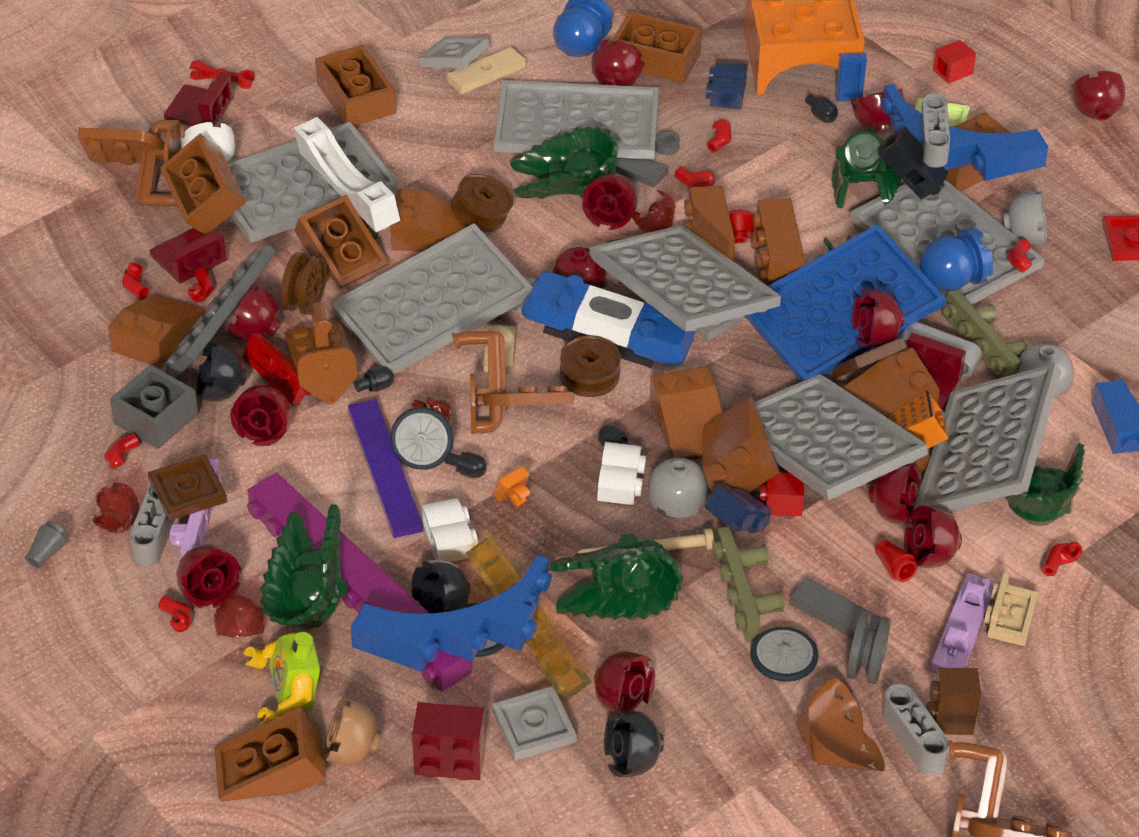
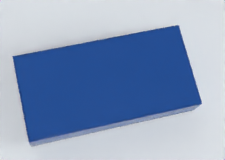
[835,53,867,101]

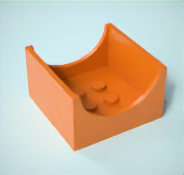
[744,0,865,95]

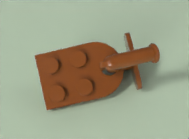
[78,120,181,206]
[284,302,357,404]
[452,331,574,434]
[948,740,1073,837]

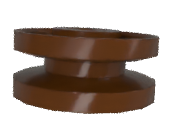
[451,174,513,232]
[280,252,327,315]
[559,335,621,397]

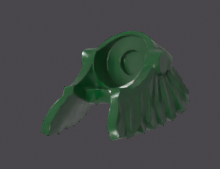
[510,126,618,199]
[831,131,902,209]
[1008,442,1085,526]
[259,504,348,629]
[551,533,683,620]

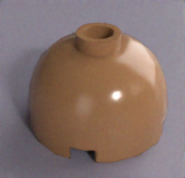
[323,697,381,765]

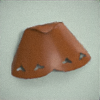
[797,678,885,772]

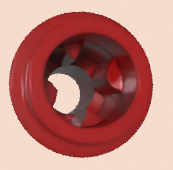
[875,540,917,582]

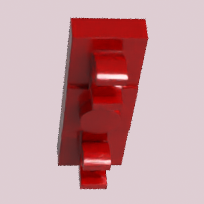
[242,333,311,405]

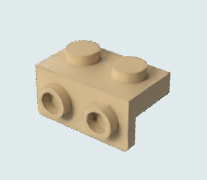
[984,572,1039,646]

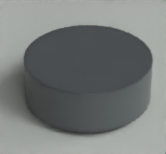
[655,131,680,155]

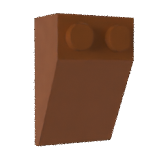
[683,186,735,262]
[390,189,468,252]
[294,195,389,289]
[108,294,205,368]
[842,347,939,418]
[649,366,723,460]
[703,397,780,494]
[214,707,326,802]

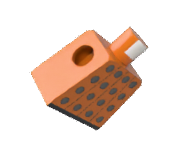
[888,390,949,448]

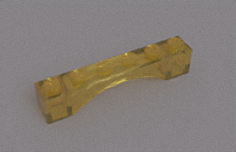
[466,535,592,701]

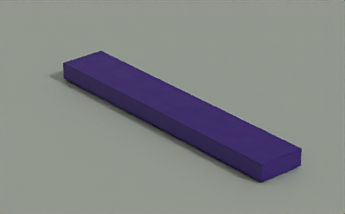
[348,399,423,538]

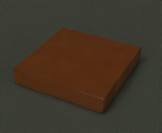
[831,338,907,379]
[148,454,227,521]

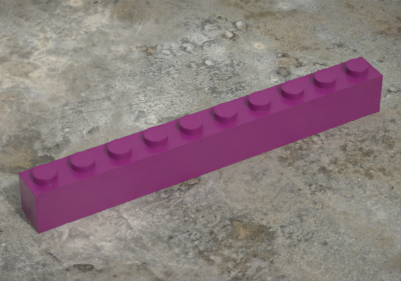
[247,472,472,692]

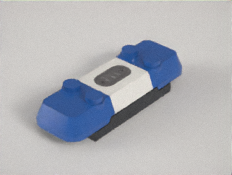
[521,272,695,368]

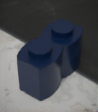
[706,61,748,109]
[705,485,772,533]

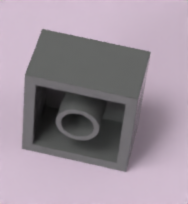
[110,365,198,449]

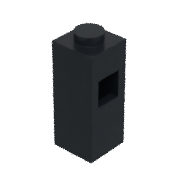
[878,127,948,200]

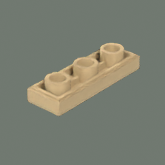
[447,47,526,94]

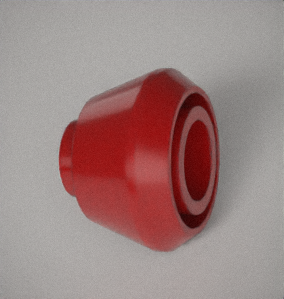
[728,209,755,244]

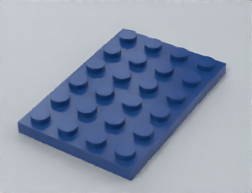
[744,224,946,382]

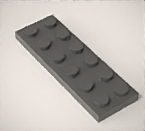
[163,244,277,378]

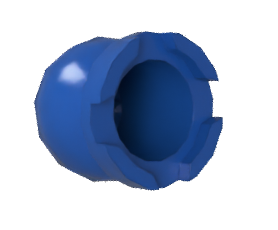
[553,0,613,58]
[919,227,993,291]

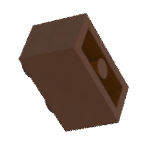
[926,667,981,735]

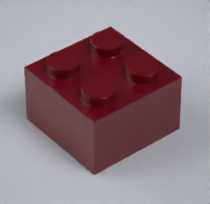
[412,702,485,781]

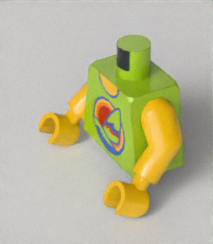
[244,632,320,725]

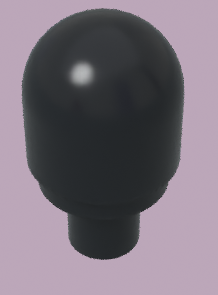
[805,94,838,123]
[354,366,394,392]
[598,425,631,447]
[445,452,487,478]

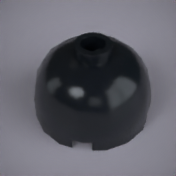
[197,342,247,402]
[411,560,471,614]
[604,710,664,777]

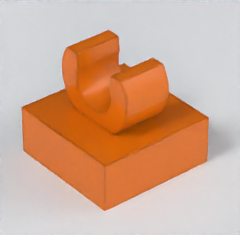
[492,466,531,507]

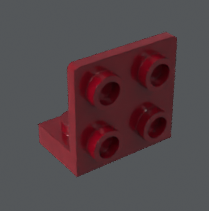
[164,72,233,127]
[150,228,227,284]
[906,332,966,410]

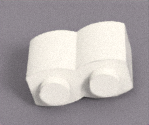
[597,442,646,505]
[421,498,478,562]

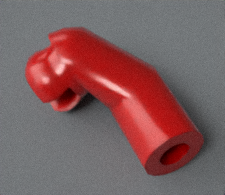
[707,119,732,153]
[674,167,716,188]
[1007,238,1032,273]
[122,262,149,300]
[188,268,215,303]
[104,433,139,469]
[1041,542,1083,576]
[158,595,192,632]

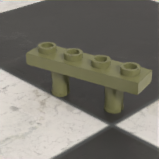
[941,290,1029,379]
[712,526,785,642]

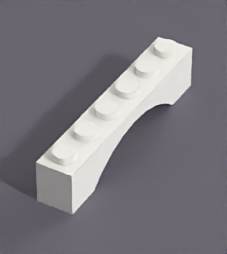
[294,117,400,232]

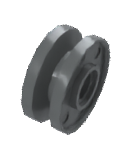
[847,612,891,684]

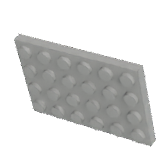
[494,80,659,159]
[228,122,398,243]
[850,180,1044,305]
[330,223,533,374]
[589,225,781,332]
[913,363,1061,511]
[754,374,928,500]

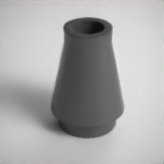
[25,521,68,568]

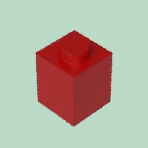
[933,40,976,84]
[759,473,804,516]

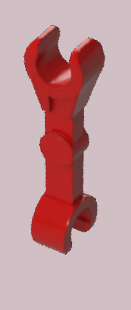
[189,60,255,89]

